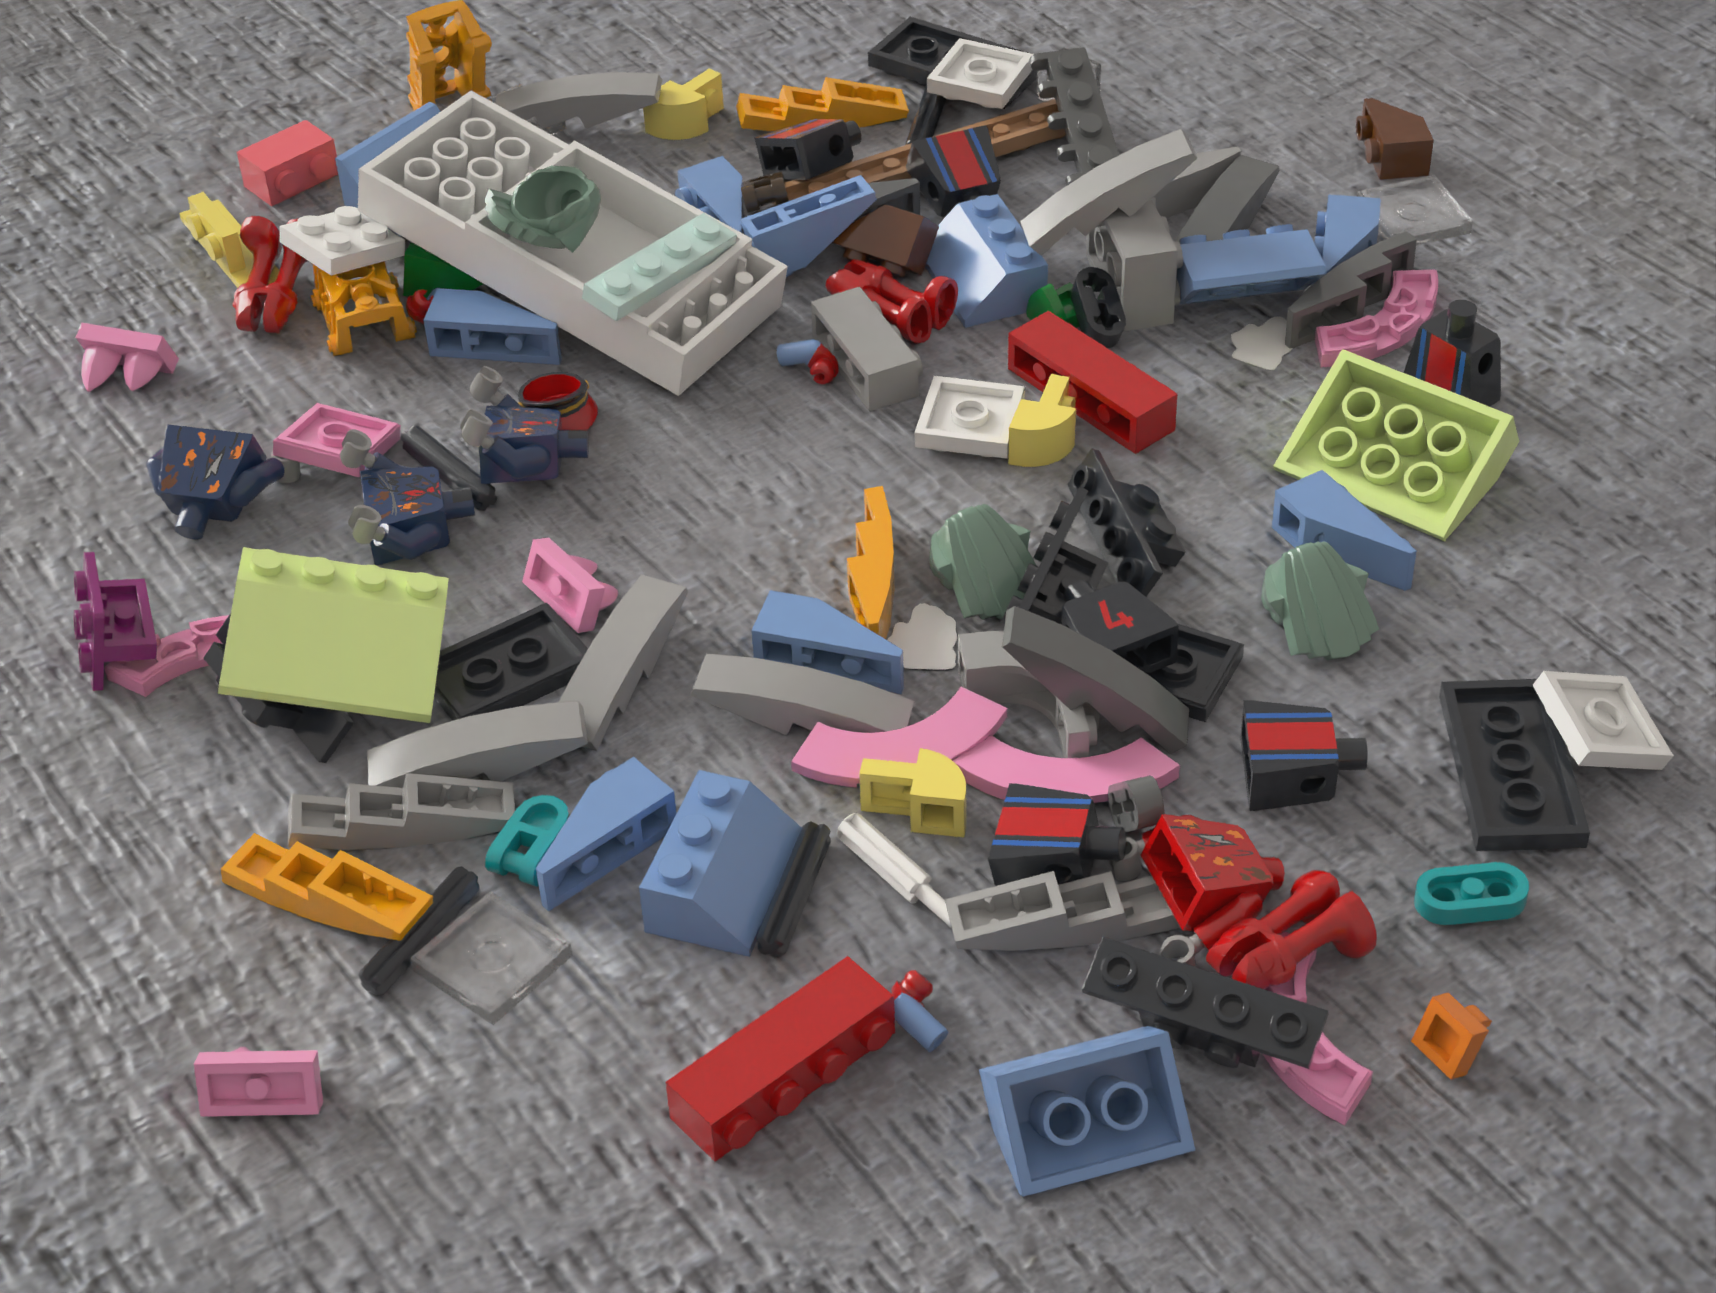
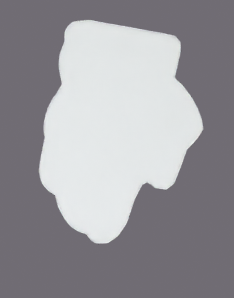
[1231,316,1293,370]
[888,603,957,670]

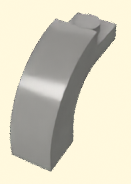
[958,631,1099,758]

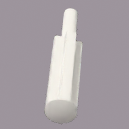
[837,813,952,928]

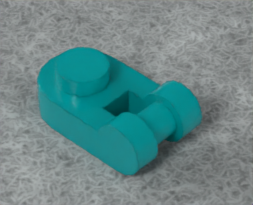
[485,795,569,887]

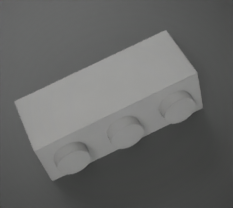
[811,287,923,412]

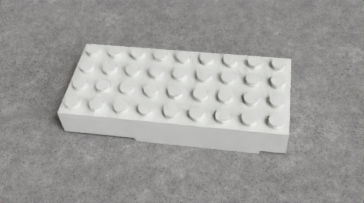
[358,91,788,396]

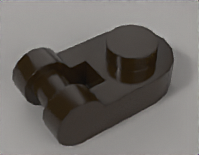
[741,172,789,213]

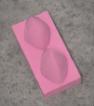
[76,323,179,392]
[522,538,618,633]
[194,1047,323,1117]

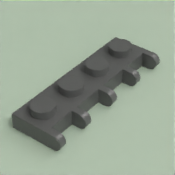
[1029,47,1119,185]

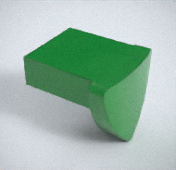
[1026,283,1080,328]

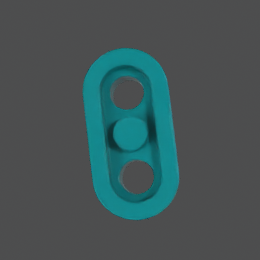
[1414,862,1529,925]

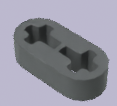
[1108,775,1165,832]

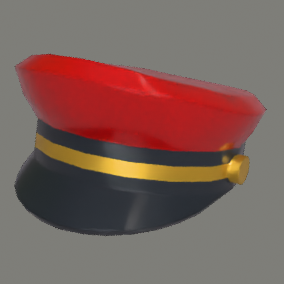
[518,372,598,430]

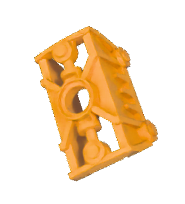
[406,0,492,111]
[310,261,417,356]

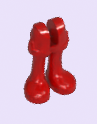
[232,216,308,334]
[825,259,958,343]
[1206,870,1377,989]

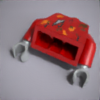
[1110,814,1285,967]

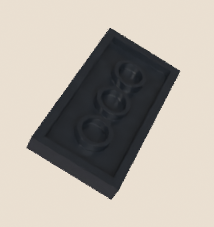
[868,16,1045,109]
[1439,679,1590,851]

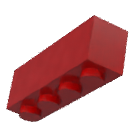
[1008,311,1178,454]
[665,956,895,1162]

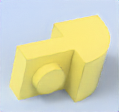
[643,68,724,140]
[1008,374,1076,467]
[859,748,966,837]

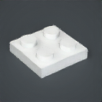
[927,38,1034,109]
[280,206,405,276]
[914,376,1025,459]
[1533,671,1674,770]

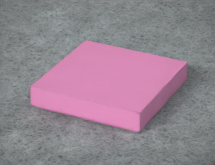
[273,403,401,477]

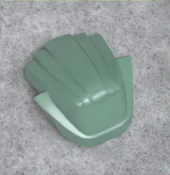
[484,165,601,253]
[929,504,1037,620]
[1261,541,1379,661]

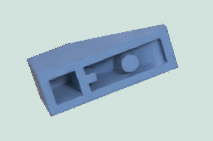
[740,175,877,278]
[424,288,562,365]
[751,590,904,694]
[536,757,677,911]

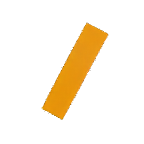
[736,77,909,131]
[847,486,895,639]
[221,833,433,941]

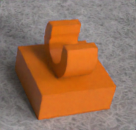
[1411,992,1492,1080]

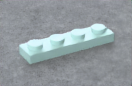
[582,213,737,321]

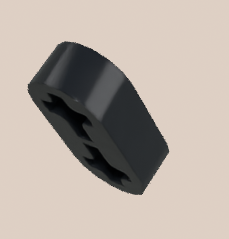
[1070,267,1126,348]

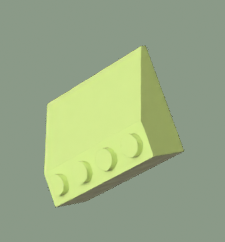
[1273,349,1519,542]
[218,547,449,723]

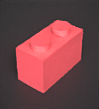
[237,120,338,207]

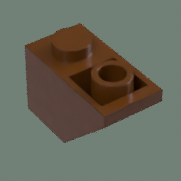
[1356,98,1434,180]
[832,205,940,278]

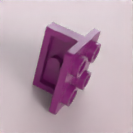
[73,552,157,691]

